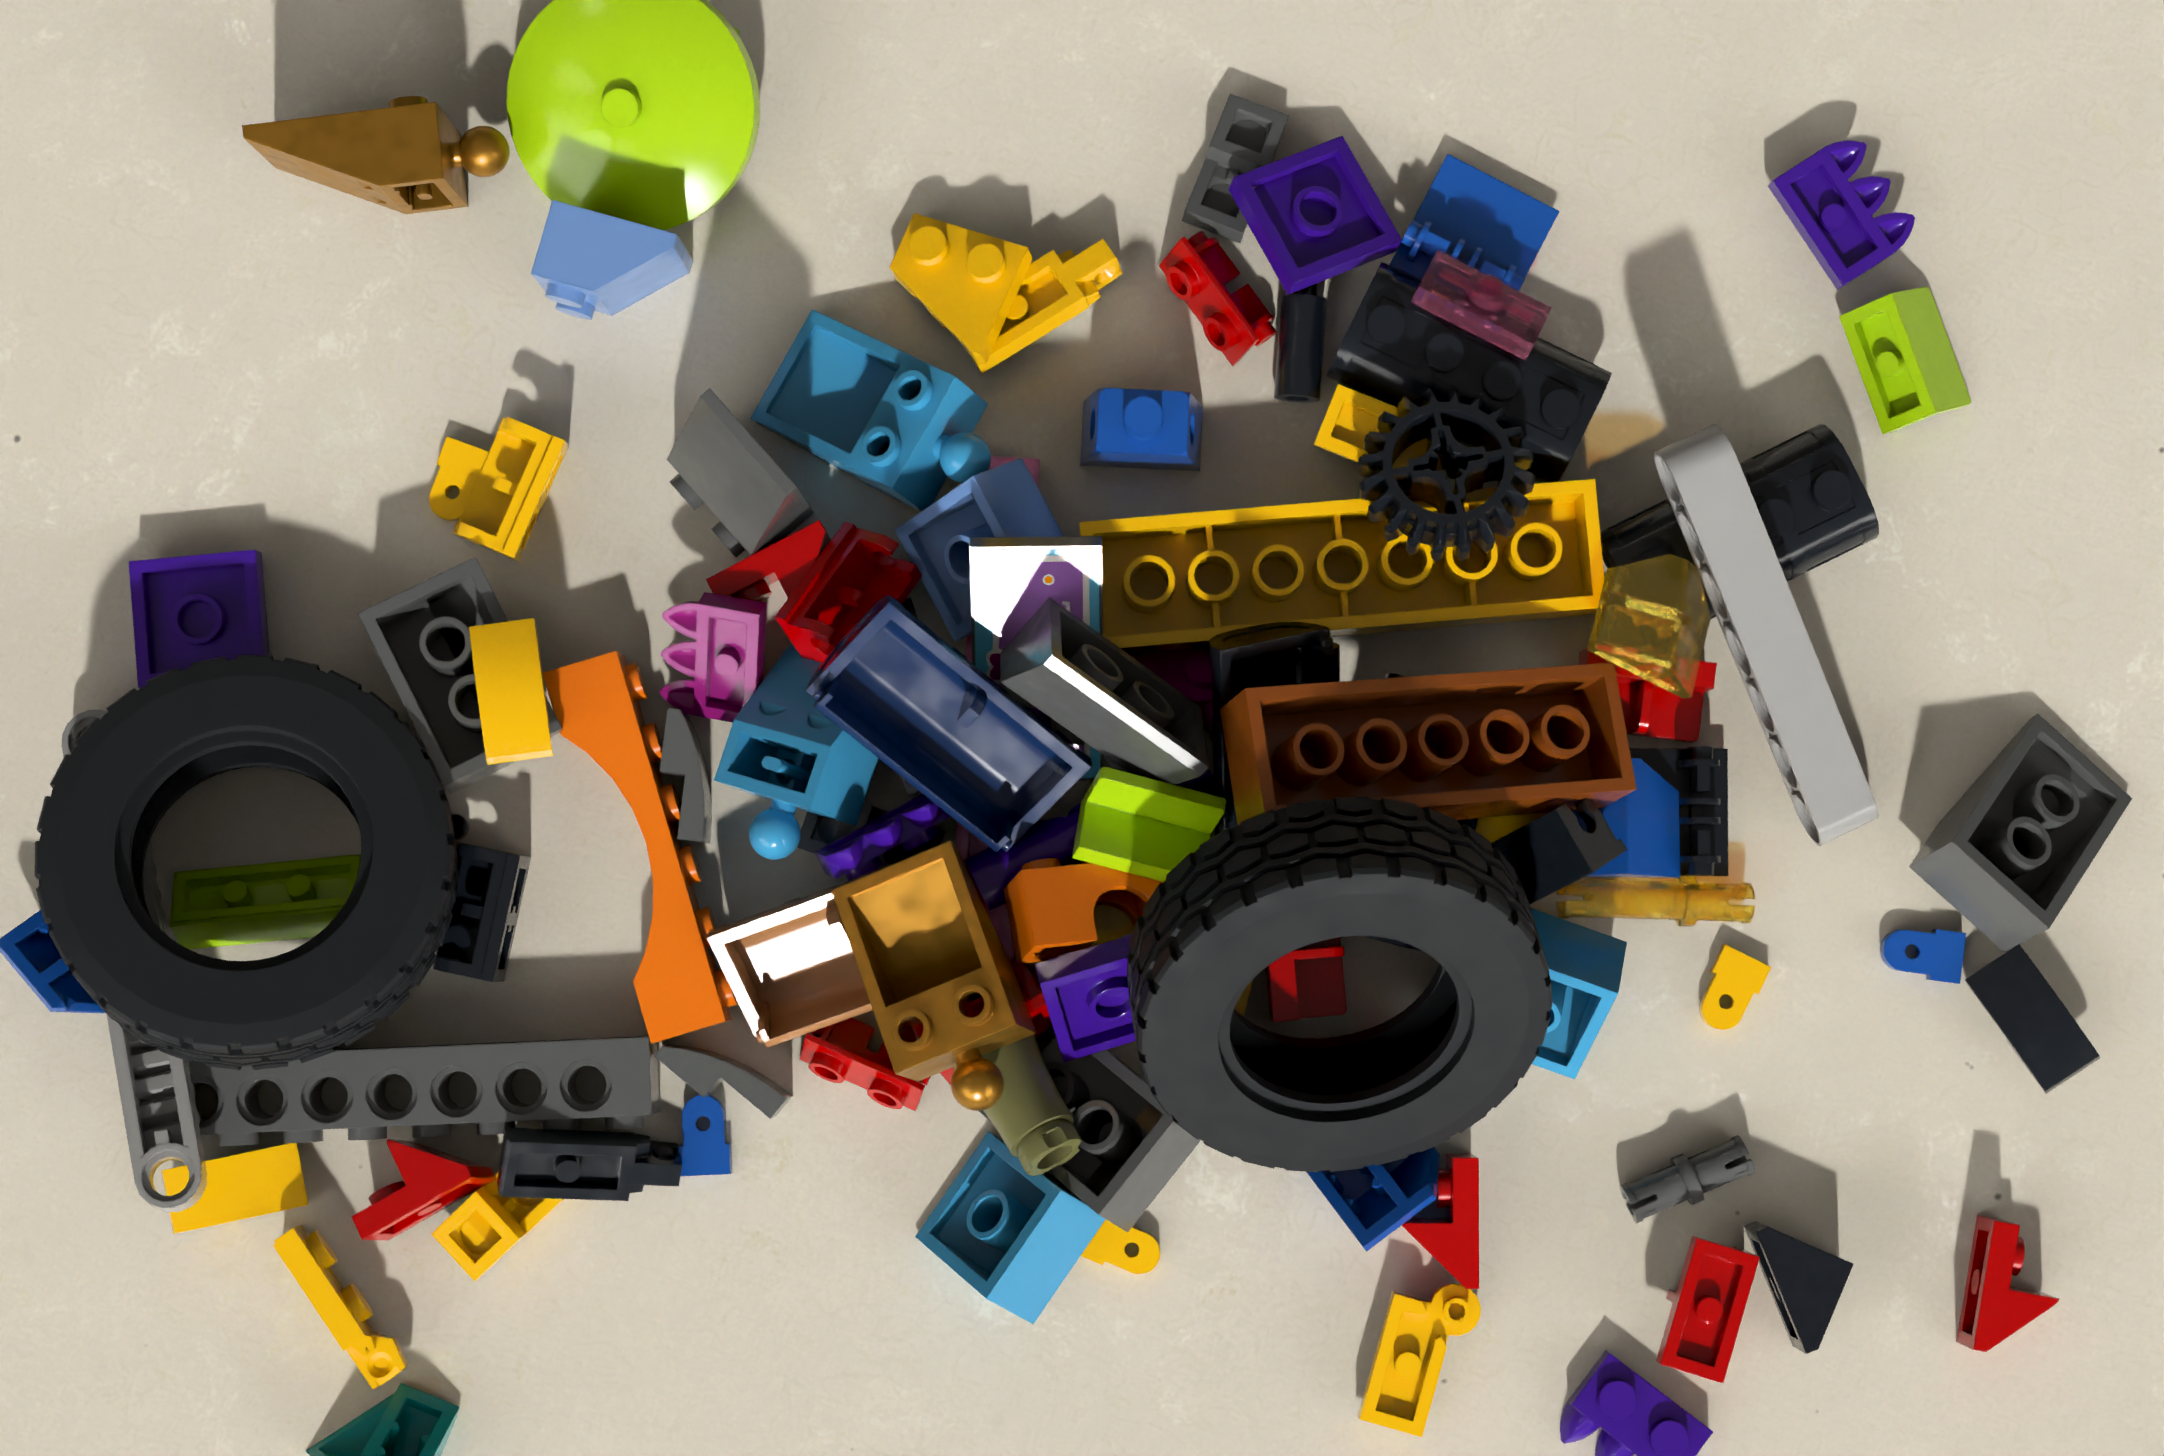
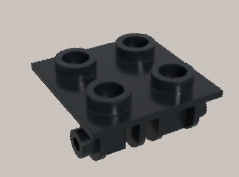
[1629,746,1728,876]

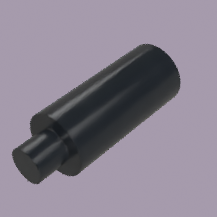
[1274,283,1327,403]

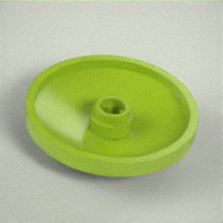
[506,0,760,230]

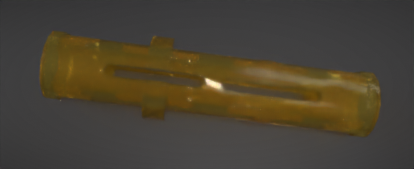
[1556,876,1755,927]

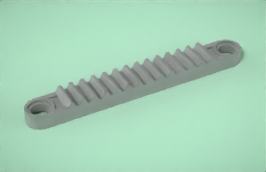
[62,710,207,1212]

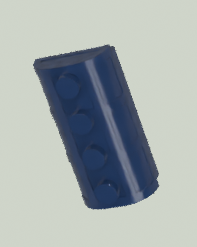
[806,595,1092,852]

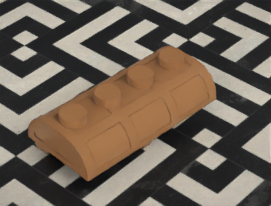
[707,851,979,1047]

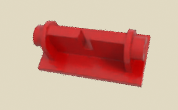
[1159,231,1277,366]
[799,1018,931,1111]

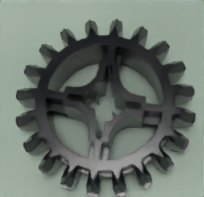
[1357,387,1535,563]

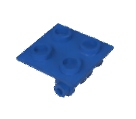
[1390,154,1560,320]

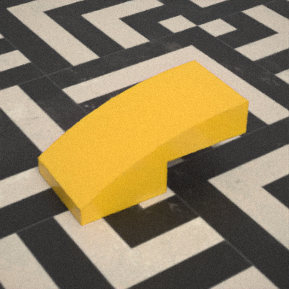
[469,618,553,765]
[161,1143,309,1234]
[431,1173,564,1281]

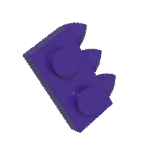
[1768,140,1915,291]
[814,794,950,881]
[1560,1350,1713,1456]

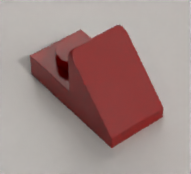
[706,520,830,602]
[351,1139,496,1241]
[1401,1154,1479,1289]
[1956,1215,2059,1352]

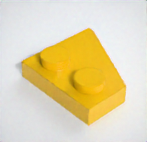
[889,213,1033,365]

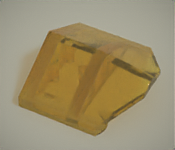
[1587,554,1711,699]

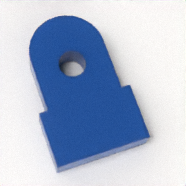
[1880,929,1966,984]
[678,1095,732,1176]

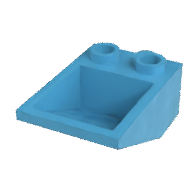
[750,309,991,511]
[714,643,878,860]

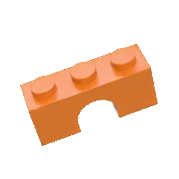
[1003,858,1164,964]

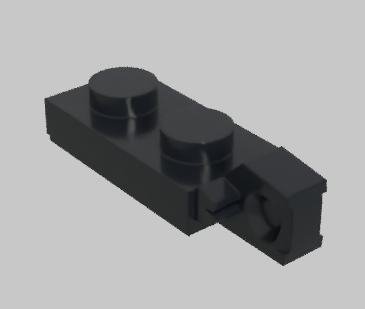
[497,1127,682,1201]

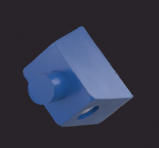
[1080,388,1203,471]

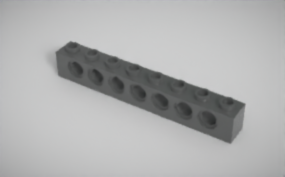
[189,1036,660,1146]

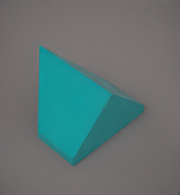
[306,1383,460,1456]

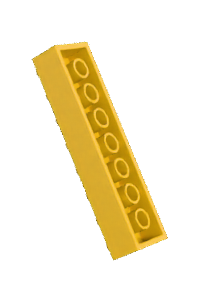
[1079,479,1607,653]

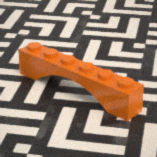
[542,651,738,1044]

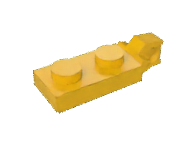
[964,239,1122,374]
[273,1225,408,1389]

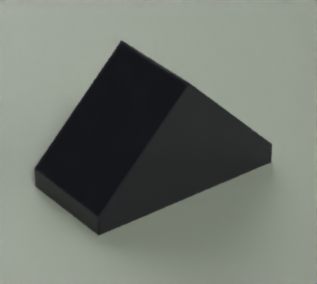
[1744,1221,1853,1354]

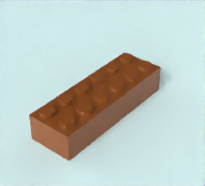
[1220,662,1637,825]

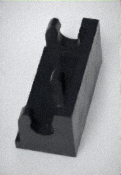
[1491,799,1627,905]
[433,843,531,982]

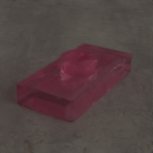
[1411,250,1552,360]

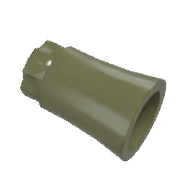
[953,1034,1082,1176]

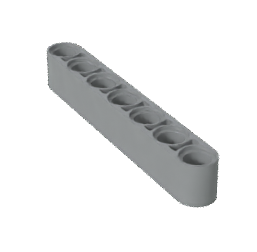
[1653,424,1879,846]

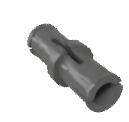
[1619,1135,1755,1223]

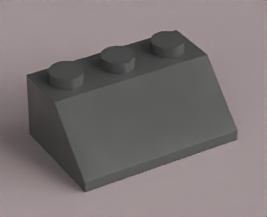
[358,557,563,794]
[1000,597,1209,785]

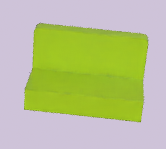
[1839,286,1971,434]
[1072,767,1226,882]

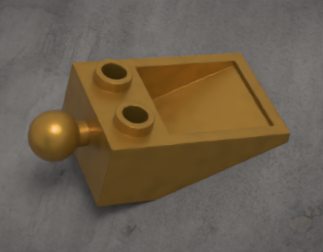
[242,96,510,214]
[832,841,1036,1111]

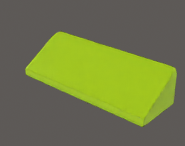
[170,854,361,949]

